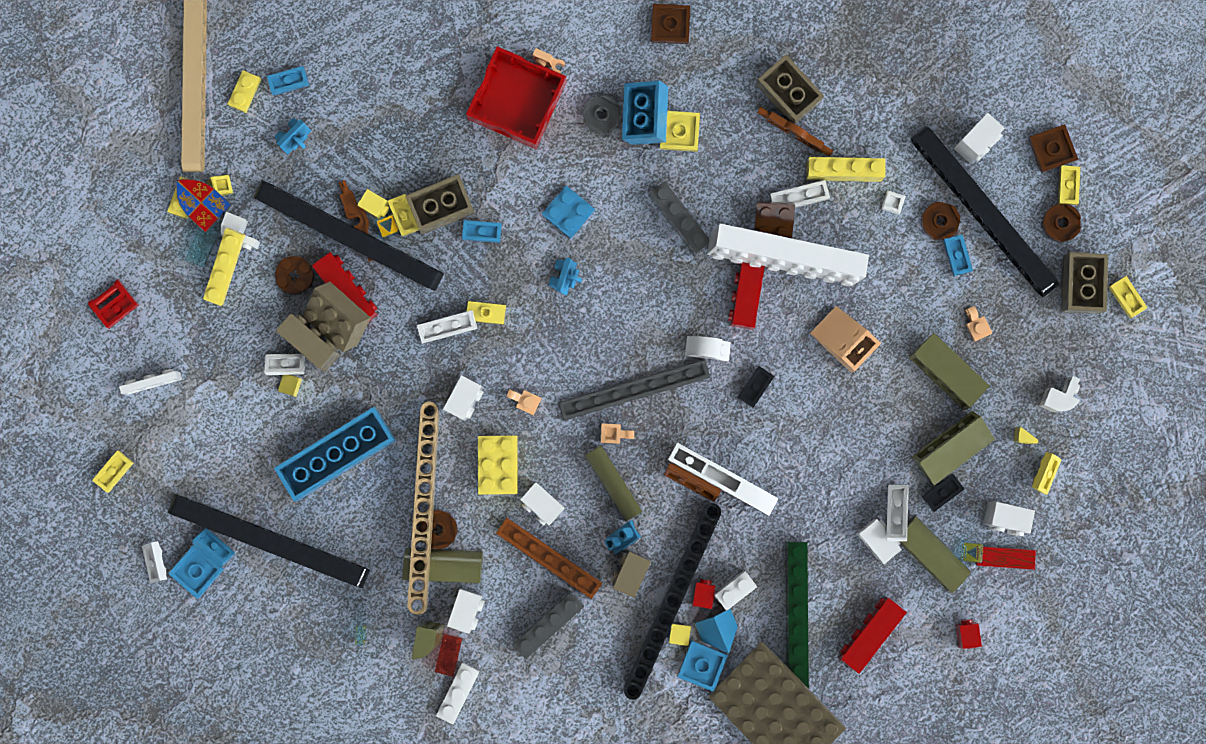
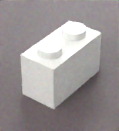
[443,375,484,421]
[520,482,565,526]
[856,519,902,564]
[714,570,757,611]
[447,588,485,634]

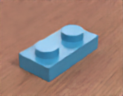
[267,66,310,96]
[462,220,502,243]
[943,234,973,277]
[192,528,235,567]

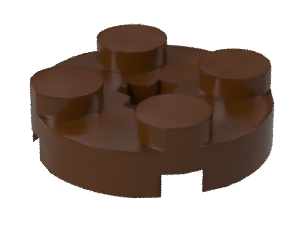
[921,202,960,240]
[1041,204,1081,243]
[275,256,314,295]
[418,510,458,549]

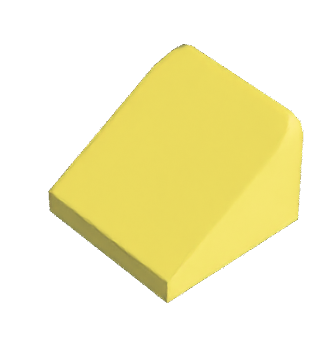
[207,175,233,196]
[278,375,302,397]
[1014,427,1038,444]

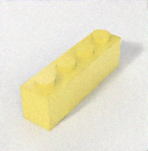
[806,157,885,182]

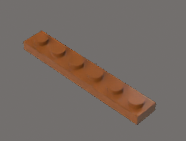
[496,518,603,599]

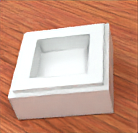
[881,190,906,215]

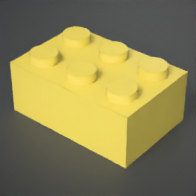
[478,436,518,495]

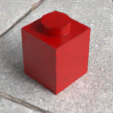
[692,579,716,609]
[955,619,982,649]

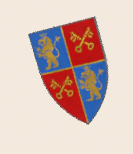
[176,179,232,233]

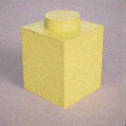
[358,189,389,220]

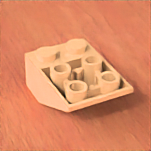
[810,306,881,373]

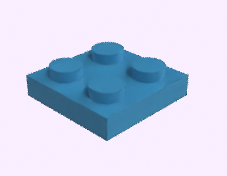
[542,185,595,239]
[169,545,224,599]
[677,640,728,692]

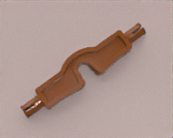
[757,107,834,157]
[338,180,372,262]

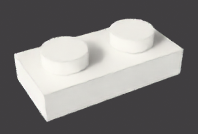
[264,354,305,375]
[142,541,167,583]

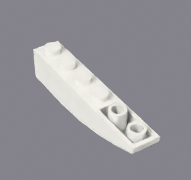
[667,443,778,515]

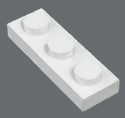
[769,180,830,208]
[417,310,478,344]
[119,369,182,395]
[886,485,909,541]
[436,663,480,724]

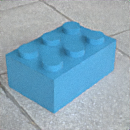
[622,81,668,145]

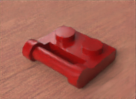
[87,279,139,329]

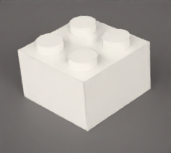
[954,113,1005,164]
[983,502,1035,536]

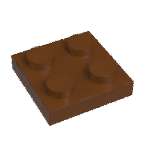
[651,4,690,44]
[1028,124,1078,173]
[754,201,795,239]

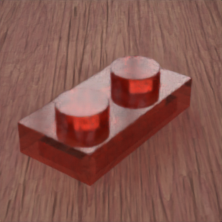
[435,633,463,677]

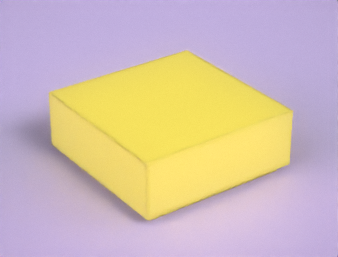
[669,624,691,646]

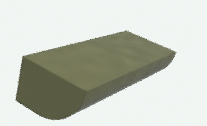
[909,333,990,411]
[912,411,995,485]
[585,446,642,522]
[900,515,971,593]
[402,548,483,583]
[411,621,445,659]

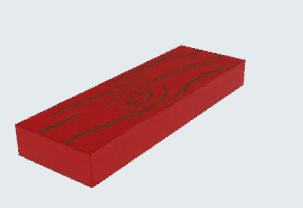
[976,546,1036,570]

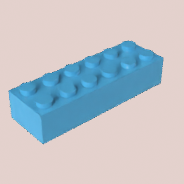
[274,407,397,502]

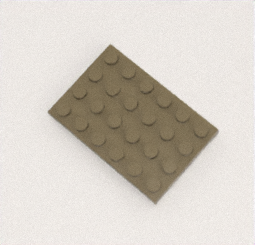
[708,641,847,744]

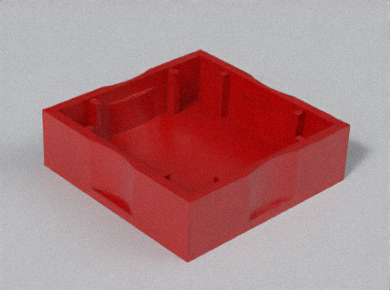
[466,46,567,150]

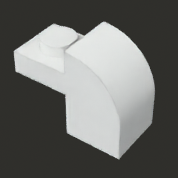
[221,212,260,250]
[685,336,731,361]
[1039,376,1080,412]

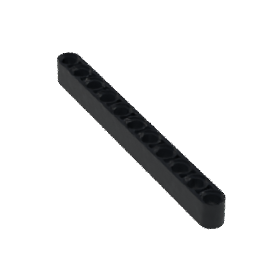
[911,126,1059,297]
[253,180,444,291]
[167,494,370,588]
[624,503,721,700]

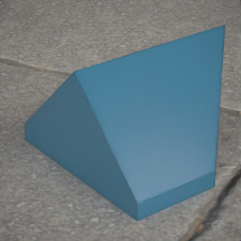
[695,609,738,654]

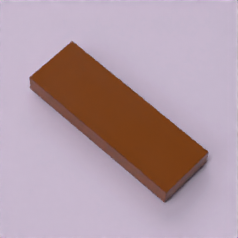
[663,462,722,501]

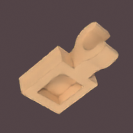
[533,48,565,74]
[965,306,992,342]
[506,389,541,415]
[601,424,634,444]

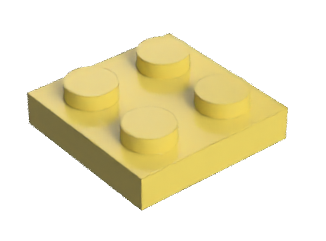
[660,111,700,152]

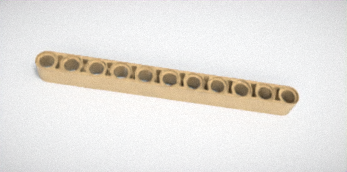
[181,0,207,172]
[407,402,440,615]

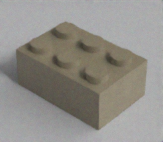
[756,54,824,124]
[406,174,475,235]
[1061,252,1108,314]
[303,282,371,352]
[276,313,341,372]
[611,550,651,598]

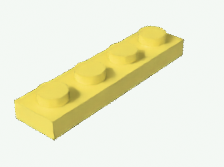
[203,228,246,306]

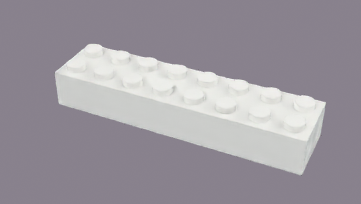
[707,224,869,286]

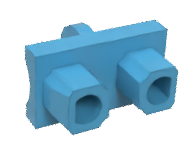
[275,118,311,155]
[549,258,583,296]
[604,520,641,555]

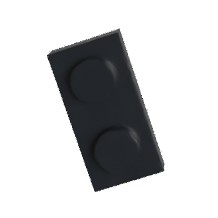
[737,366,775,408]
[921,474,964,512]

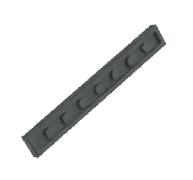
[558,359,711,421]

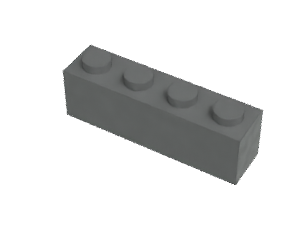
[649,181,709,256]
[513,591,584,660]

